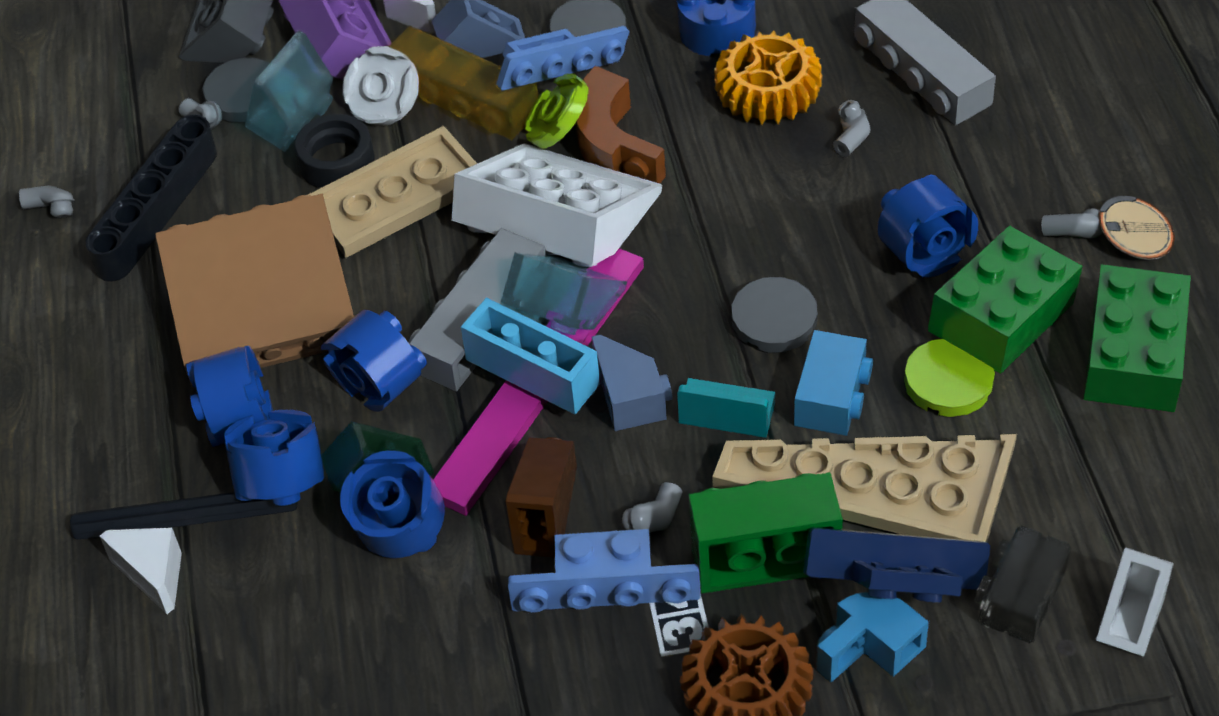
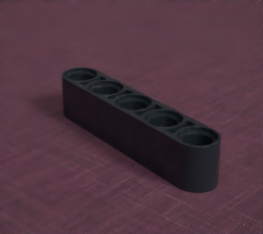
[86,114,217,282]

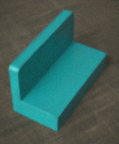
[677,378,775,438]

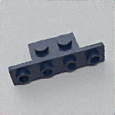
[803,527,990,602]

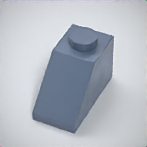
[432,0,525,61]
[592,335,672,431]

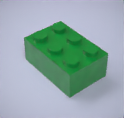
[928,225,1083,374]
[1083,264,1191,412]
[689,472,843,594]

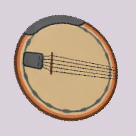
[1099,196,1175,259]

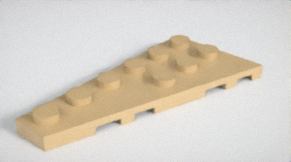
[712,434,1017,543]

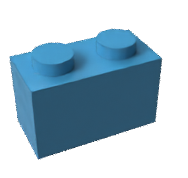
[794,330,873,436]

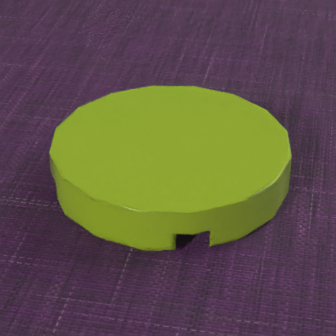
[525,73,588,149]
[904,339,995,417]

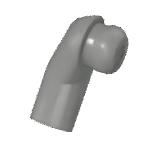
[179,98,222,130]
[833,100,870,157]
[19,186,74,218]
[1041,208,1103,239]
[622,482,682,533]

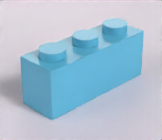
[461,297,600,415]

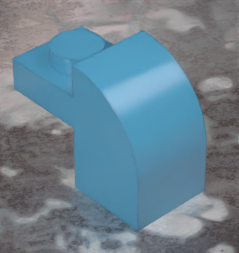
[817,592,929,682]

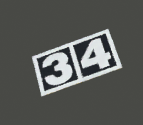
[650,593,708,657]

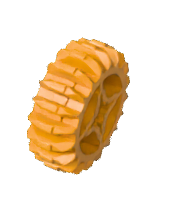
[714,30,822,125]

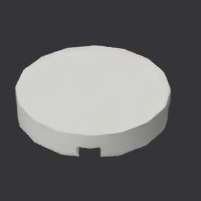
[343,46,419,126]

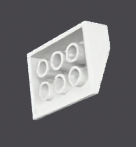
[452,143,662,267]

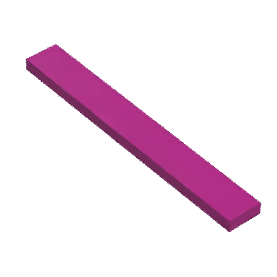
[433,248,644,516]

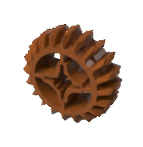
[680,613,813,716]

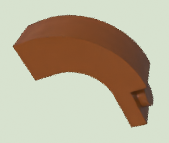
[575,66,666,184]

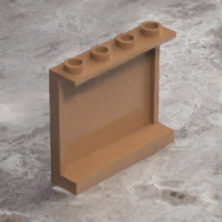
[155,193,354,385]

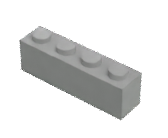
[854,0,996,126]
[409,228,548,392]

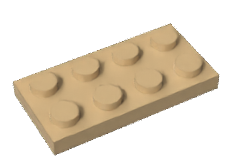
[308,126,477,258]

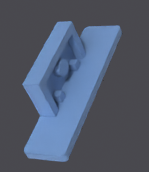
[496,26,630,91]
[508,529,701,612]

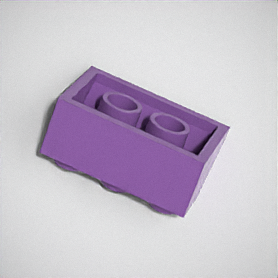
[279,0,395,80]

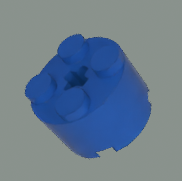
[677,0,756,56]
[878,174,979,277]
[321,310,427,412]
[186,346,273,447]
[224,410,324,506]
[340,451,445,558]

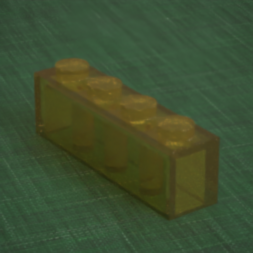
[389,26,538,140]

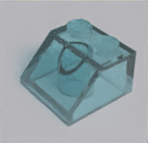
[245,30,333,152]
[500,252,627,335]

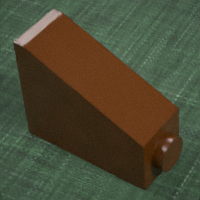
[506,437,577,558]

